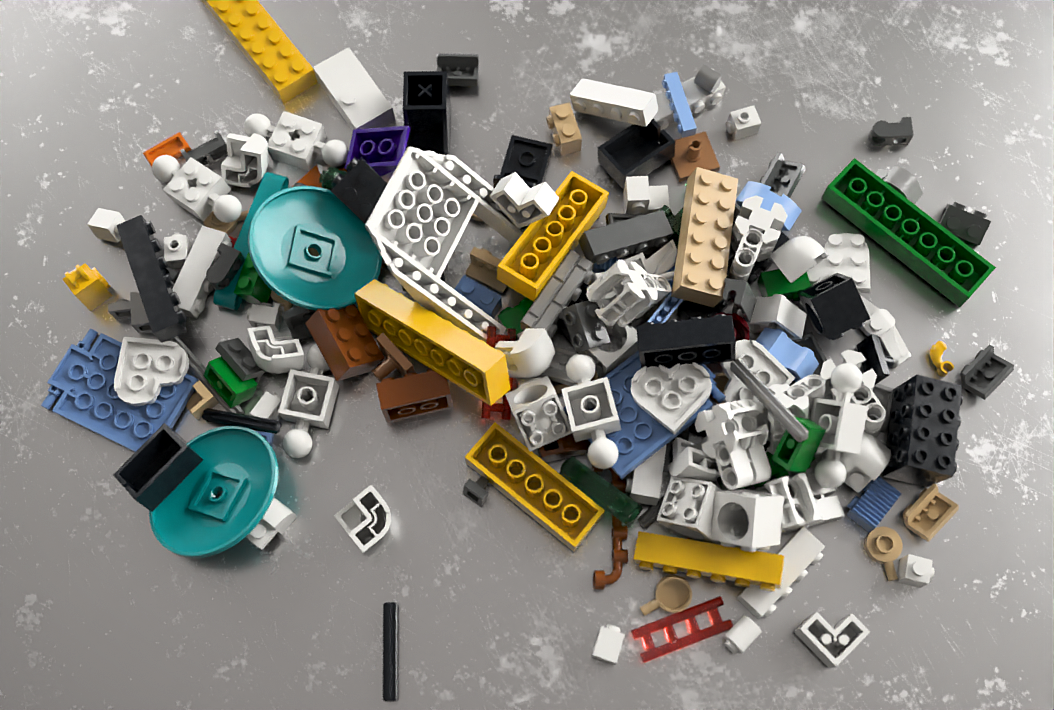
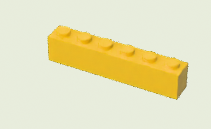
[633,531,785,592]

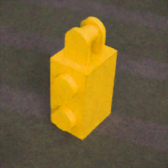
[63,263,113,311]

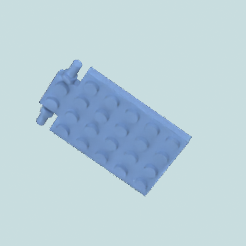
[41,328,199,452]
[563,350,726,479]

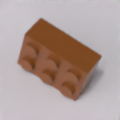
[305,304,384,381]
[376,369,453,422]

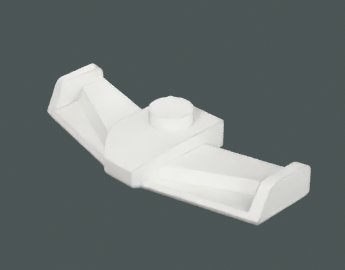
[592,239,677,282]
[860,295,911,369]

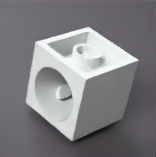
[574,321,638,379]
[505,376,572,452]
[656,476,721,545]
[711,489,784,551]

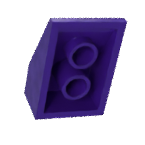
[345,126,410,176]

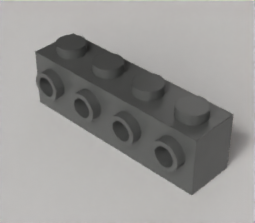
[578,210,673,265]

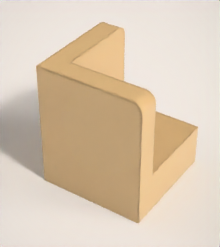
[186,380,219,420]

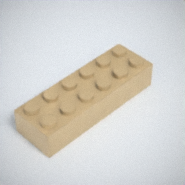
[671,167,738,308]

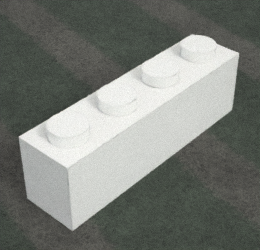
[653,68,726,131]
[570,79,658,127]
[172,226,232,319]
[625,445,666,506]
[736,526,826,619]

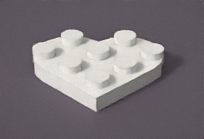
[807,233,871,293]
[114,337,189,406]
[720,339,795,403]
[630,362,712,435]

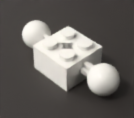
[244,111,349,171]
[152,155,242,223]
[278,344,339,458]
[561,354,621,469]
[810,363,868,489]

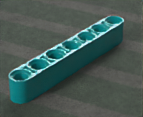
[213,172,289,311]

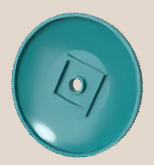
[248,186,382,310]
[149,426,278,558]

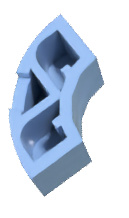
[736,181,802,231]
[756,327,819,382]

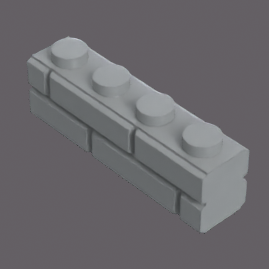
[521,250,594,338]

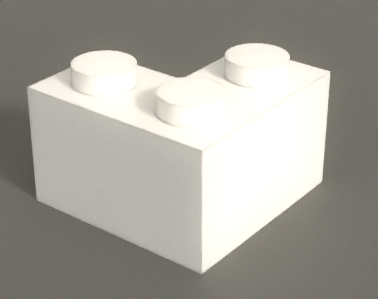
[490,172,559,229]
[623,176,670,216]
[741,294,807,340]
[794,612,870,669]

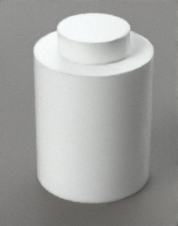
[724,615,762,654]

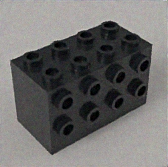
[883,375,963,487]

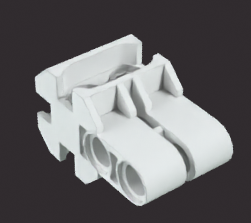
[728,195,787,281]
[586,260,672,327]
[820,350,885,438]
[753,374,826,455]
[695,398,771,490]
[754,473,845,534]

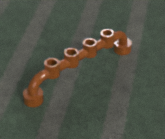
[592,465,628,590]

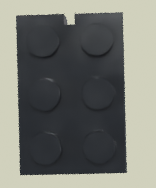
[597,119,675,190]
[113,423,203,512]

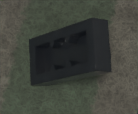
[856,334,894,385]

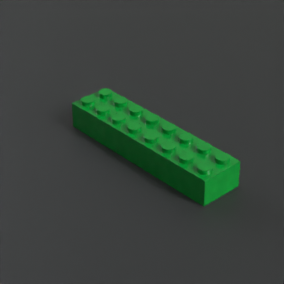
[821,158,996,307]

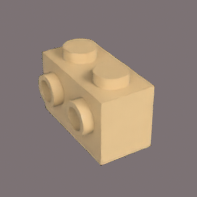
[546,102,582,156]

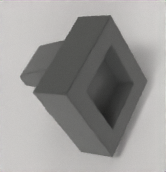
[463,475,489,507]

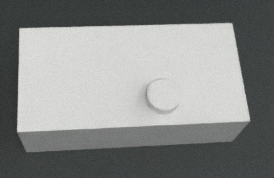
[313,47,395,131]

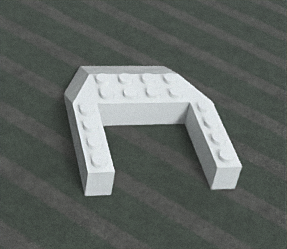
[365,147,530,348]

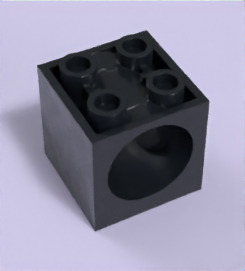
[797,273,871,340]

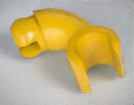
[930,341,954,377]

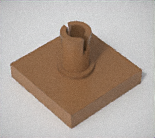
[670,131,720,182]
[371,333,415,382]

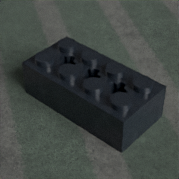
[636,314,736,368]

